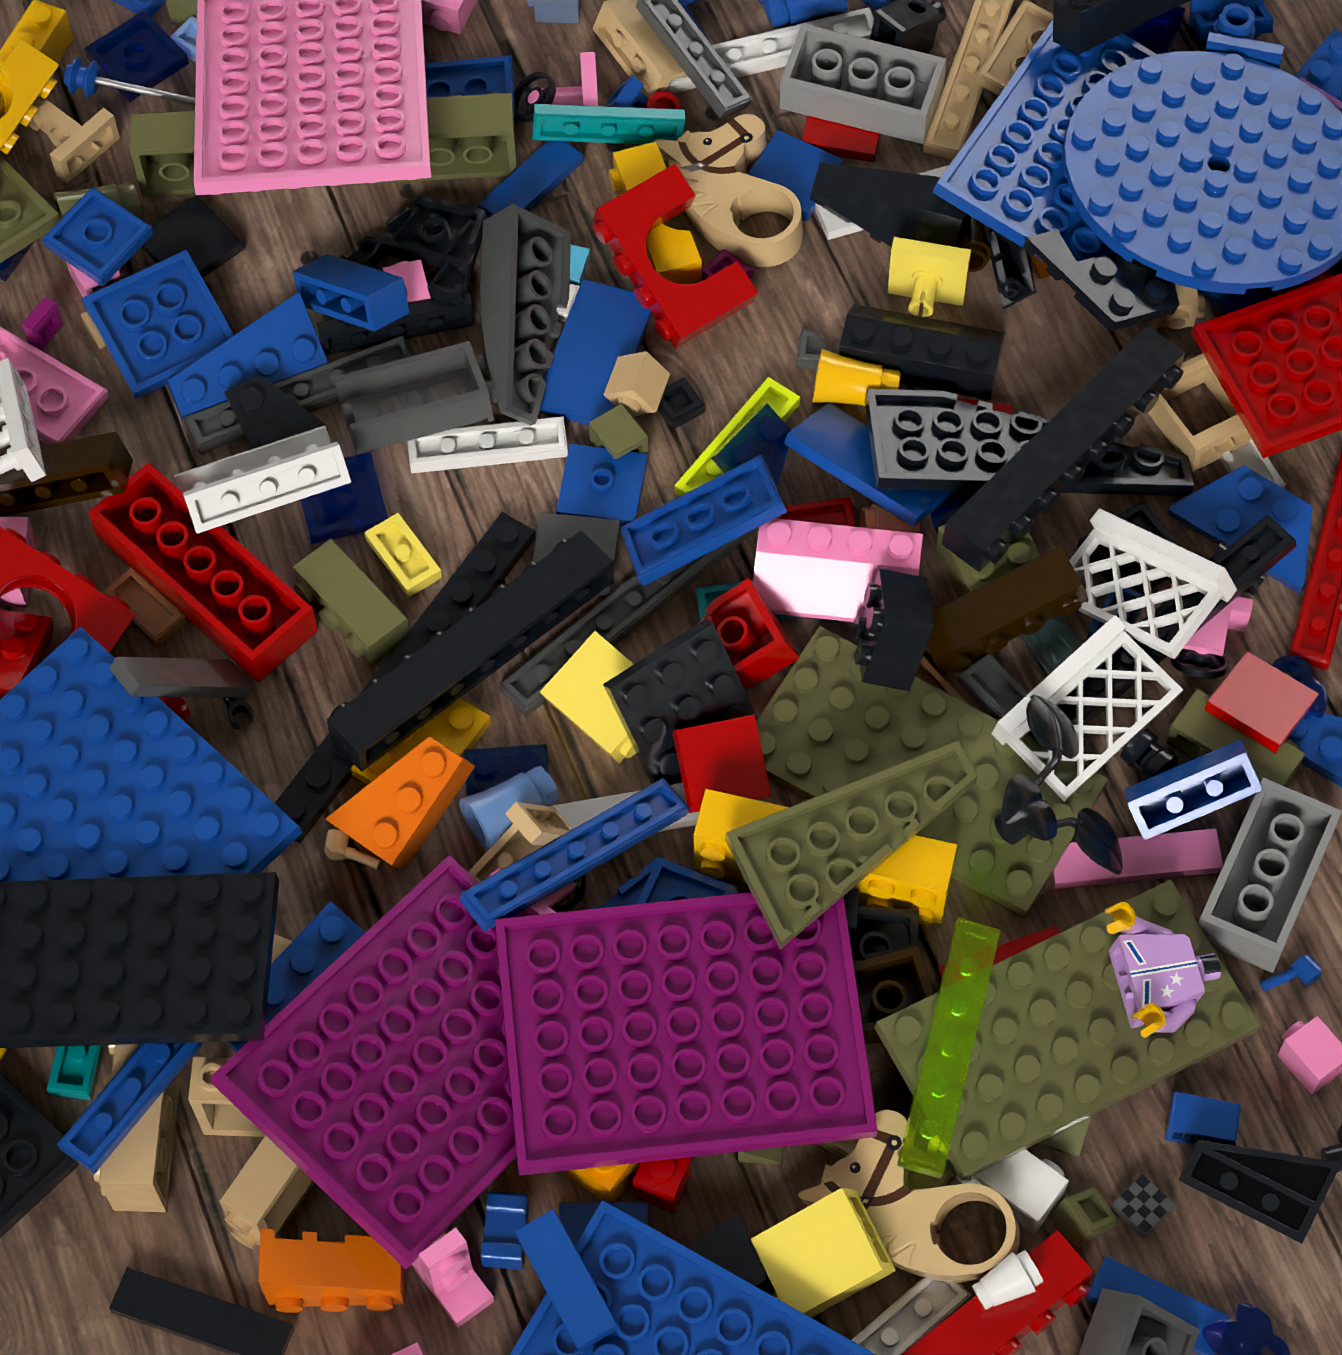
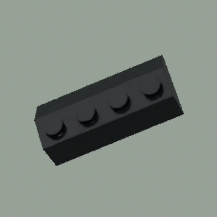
[839,304,1005,401]

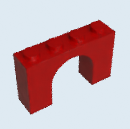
[592,164,758,349]
[0,527,135,654]

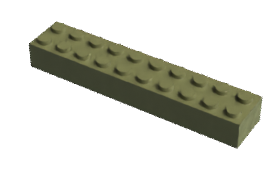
[130,93,517,197]

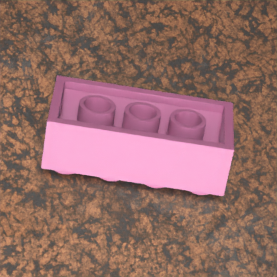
[753,518,923,622]

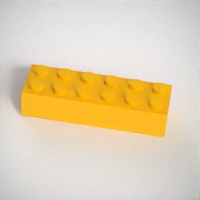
[693,789,957,925]

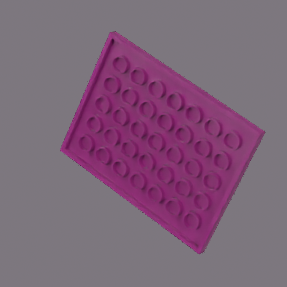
[209,855,517,1270]
[495,892,878,1176]

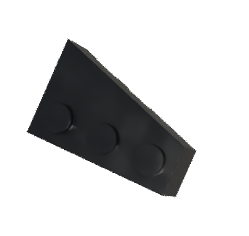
[1179,1140,1342,1244]

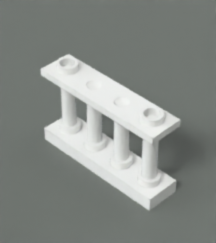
[0,358,46,482]
[174,426,351,534]

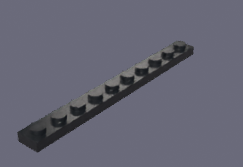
[274,512,536,844]

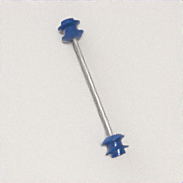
[63,57,195,105]

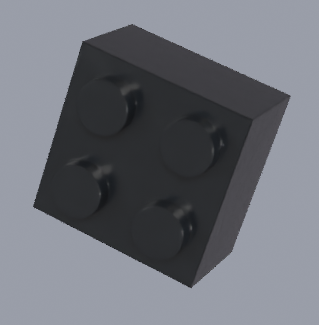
[852,568,934,691]

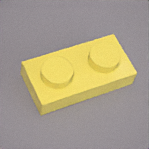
[364,513,442,598]

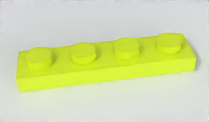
[674,377,800,497]

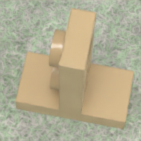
[28,96,120,184]
[468,802,572,883]

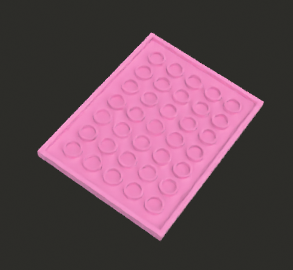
[194,0,431,195]

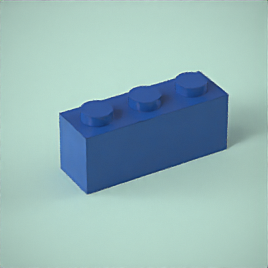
[293,254,410,332]
[1125,739,1263,840]

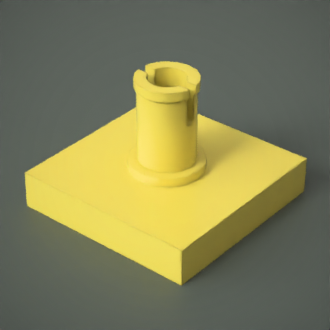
[887,237,971,317]

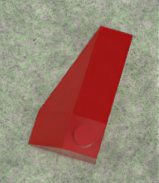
[688,578,800,689]

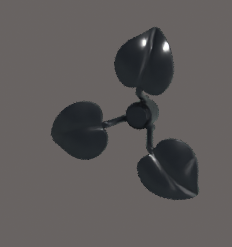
[994,694,1123,875]

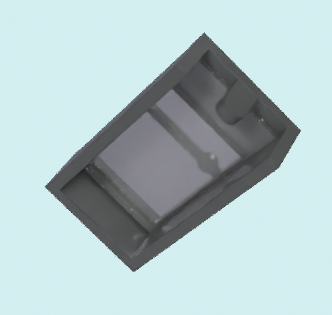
[333,341,497,457]

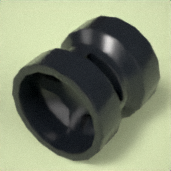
[1120,728,1179,780]

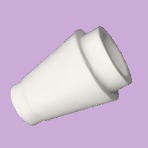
[972,1250,1044,1310]

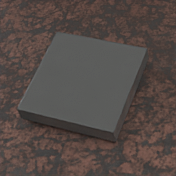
[533,512,620,596]

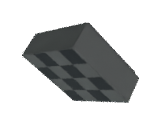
[1111,1174,1175,1239]

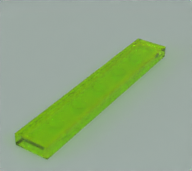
[897,918,1001,1179]

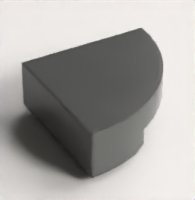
[796,328,834,370]

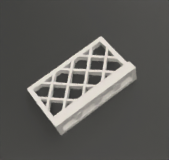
[1069,508,1237,659]
[992,615,1183,802]

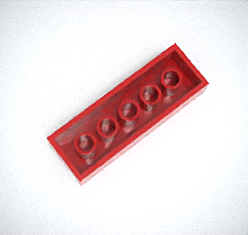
[88,462,318,683]

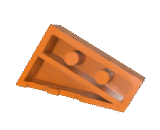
[325,736,475,870]
[258,1228,405,1313]

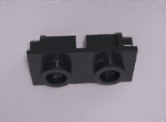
[986,228,1037,309]

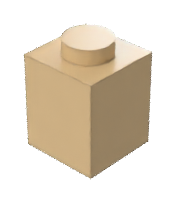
[603,351,670,417]

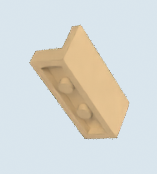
[592,0,688,98]

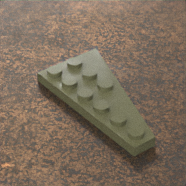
[725,741,978,950]

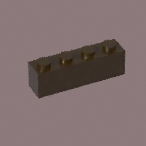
[0,431,133,517]
[927,545,1088,675]

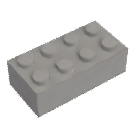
[780,23,946,144]
[1198,778,1342,973]

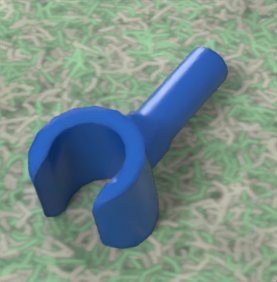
[1259,955,1322,992]

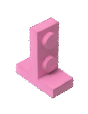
[411,1228,494,1328]

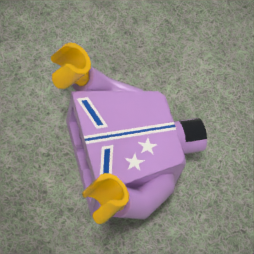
[1105,902,1221,1038]

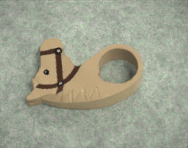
[655,114,804,267]
[798,1110,1020,1283]

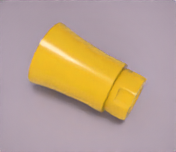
[812,349,900,406]

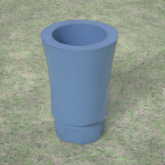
[459,766,559,851]

